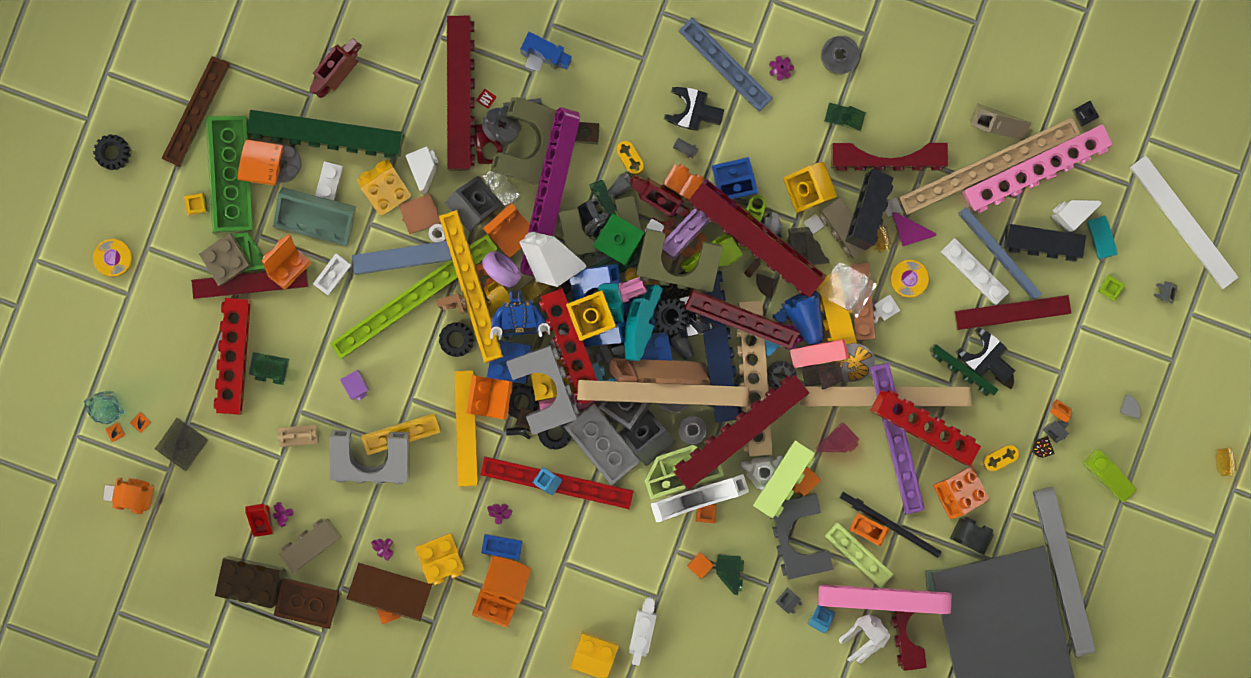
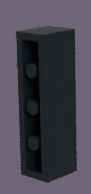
[845,168,894,250]
[1004,224,1086,262]

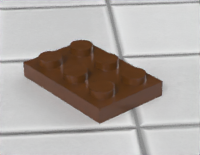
[273,578,339,629]

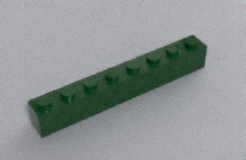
[247,110,404,159]

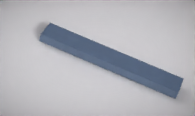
[678,18,773,112]
[958,207,1041,299]
[352,241,453,275]

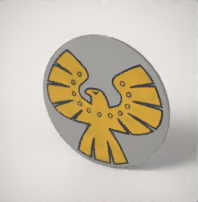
[829,343,875,382]

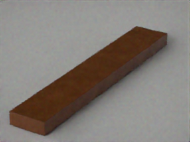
[162,56,230,167]

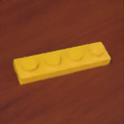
[361,413,441,455]

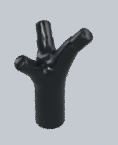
[506,427,531,439]

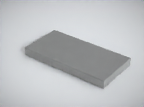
[563,402,641,486]

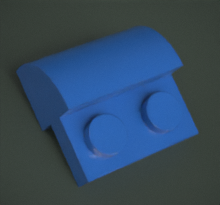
[712,157,758,199]

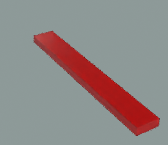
[480,456,634,510]

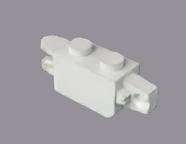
[629,597,657,666]

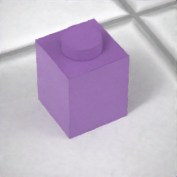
[340,370,370,401]

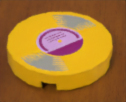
[93,239,132,277]
[890,260,929,298]

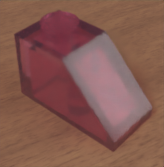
[814,422,859,453]

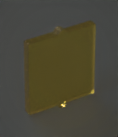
[521,278,554,304]

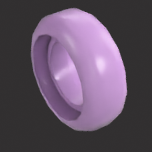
[482,251,521,287]

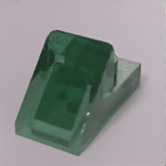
[824,103,866,131]

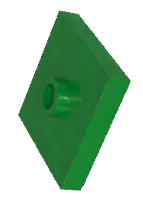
[593,213,645,266]

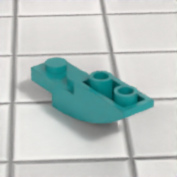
[624,285,663,361]

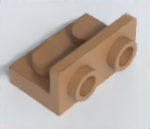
[436,293,467,314]

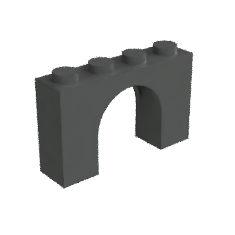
[770,493,834,580]

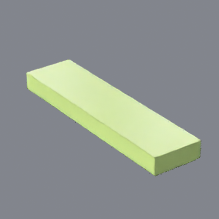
[824,522,894,588]

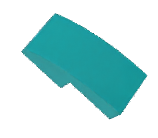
[1087,215,1118,260]
[599,283,624,322]

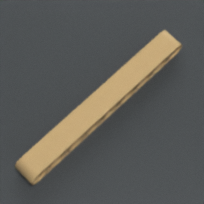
[577,380,749,407]
[801,387,972,406]

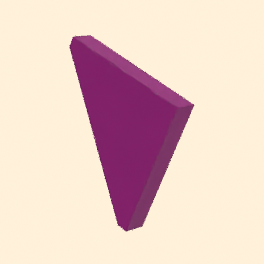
[892,212,937,247]

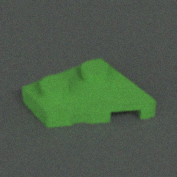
[233,232,265,272]

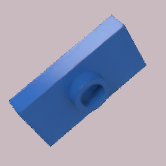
[481,534,523,560]

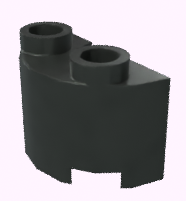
[950,517,994,555]

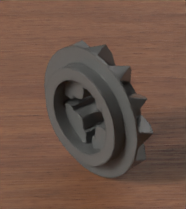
[584,213,611,237]
[767,361,796,389]

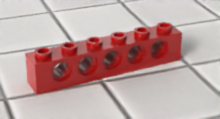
[539,288,598,405]
[213,298,251,415]
[870,390,981,466]

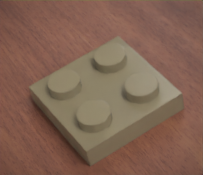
[199,233,252,286]

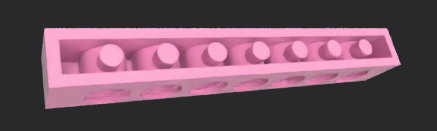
[962,124,1113,214]

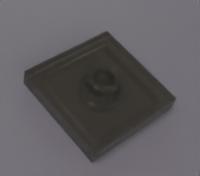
[155,418,209,471]

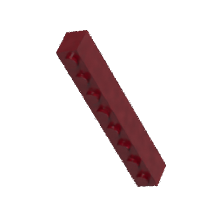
[447,15,475,171]
[689,179,827,297]
[673,375,809,490]

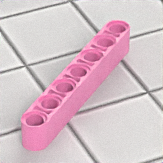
[818,585,952,614]

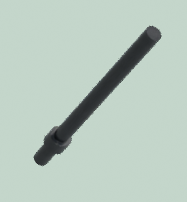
[839,491,941,558]

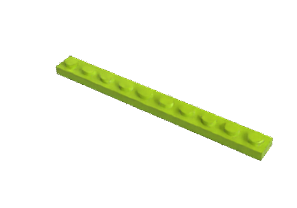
[330,234,498,359]

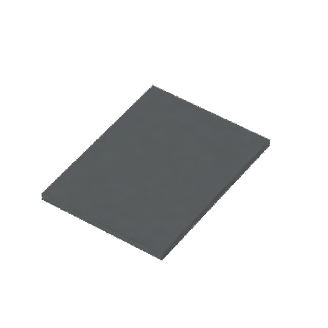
[931,546,1074,678]

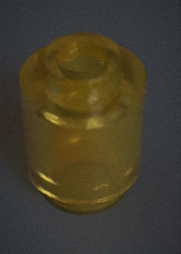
[873,224,892,253]
[1215,448,1237,476]

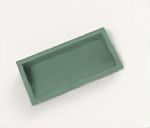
[273,187,356,246]

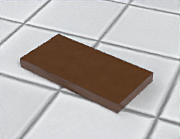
[346,562,432,622]

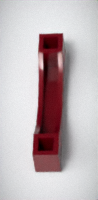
[831,143,948,171]

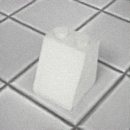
[519,232,586,287]

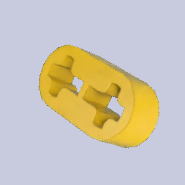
[617,141,644,175]
[983,445,1019,471]

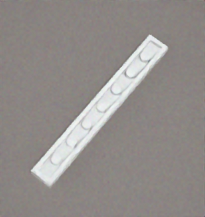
[1129,156,1239,289]

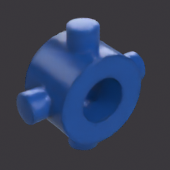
[772,308,789,324]

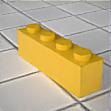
[816,272,857,344]

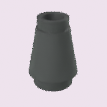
[607,171,632,199]
[669,333,694,360]

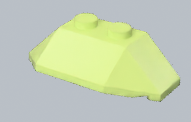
[645,445,724,500]

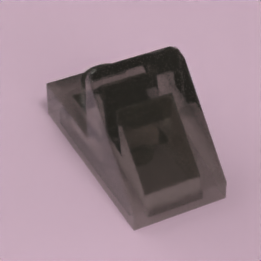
[802,362,844,390]

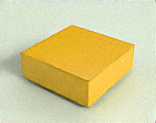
[184,193,207,215]

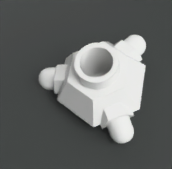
[741,455,783,490]

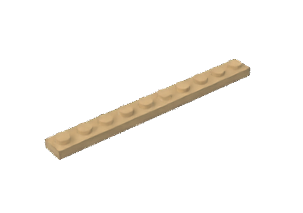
[898,117,1081,215]

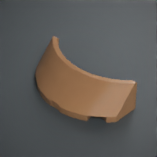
[632,360,710,385]

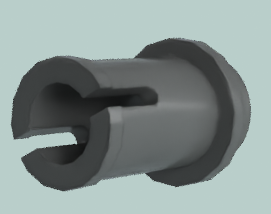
[673,138,698,159]

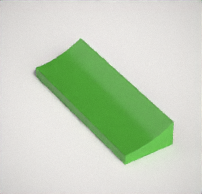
[206,116,253,233]

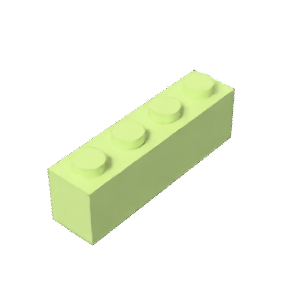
[753,441,816,518]

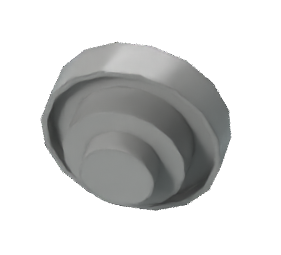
[761,212,783,235]
[678,416,707,444]

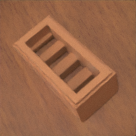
[608,358,638,382]

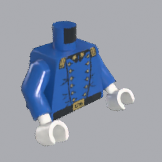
[490,291,550,340]

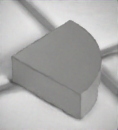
[1120,394,1140,419]

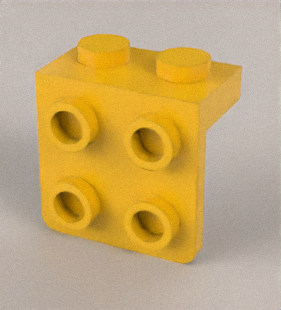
[356,159,411,216]

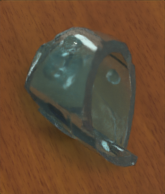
[84,391,125,424]

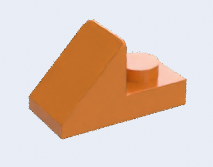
[849,513,890,546]

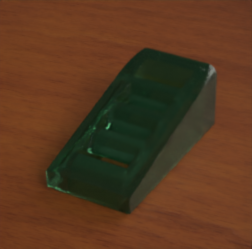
[589,180,616,216]

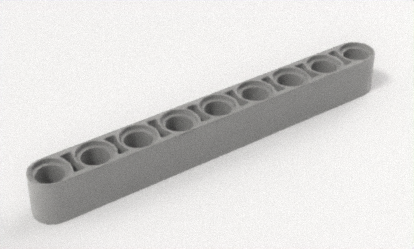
[1033,487,1095,657]

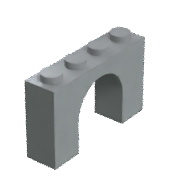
[506,345,579,435]
[330,430,409,484]

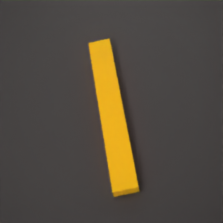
[439,210,503,363]

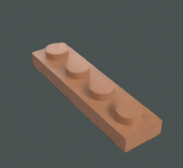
[850,263,876,341]

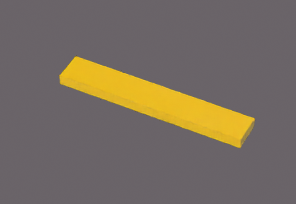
[454,371,478,486]

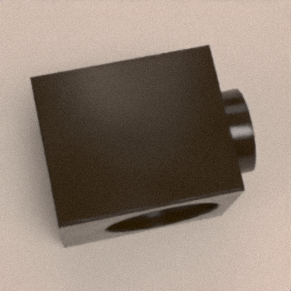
[575,122,599,145]

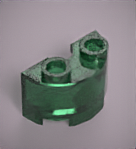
[249,352,290,385]

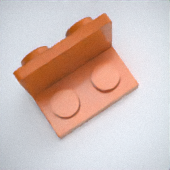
[483,203,530,258]
[262,234,311,290]
[466,375,512,420]
[933,466,989,520]

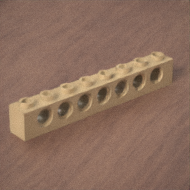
[736,301,772,456]

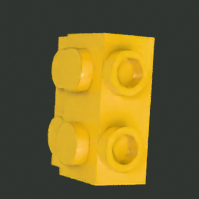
[415,533,465,585]

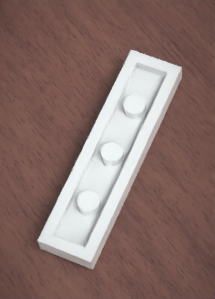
[941,238,1009,305]

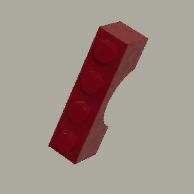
[892,611,927,671]

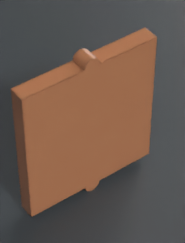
[399,194,441,234]

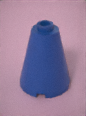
[781,290,824,345]

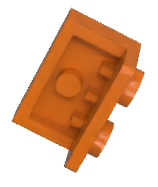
[472,590,516,628]

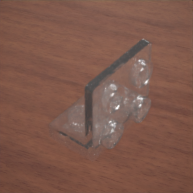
[819,262,877,317]

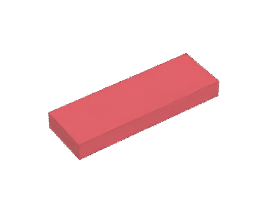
[790,339,849,368]

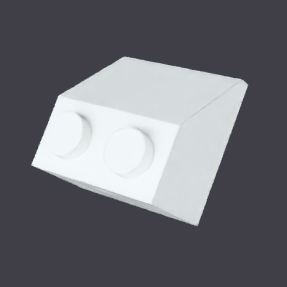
[405,147,439,195]
[1051,200,1102,233]

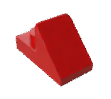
[245,504,273,537]

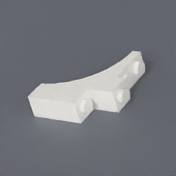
[651,474,749,522]

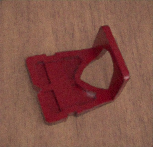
[475,124,504,164]

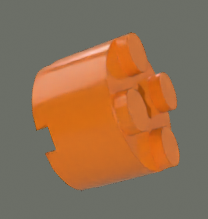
[111,478,155,514]

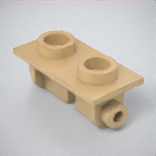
[277,424,318,447]

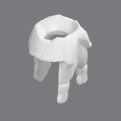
[839,614,890,663]

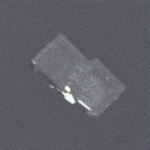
[482,171,522,207]

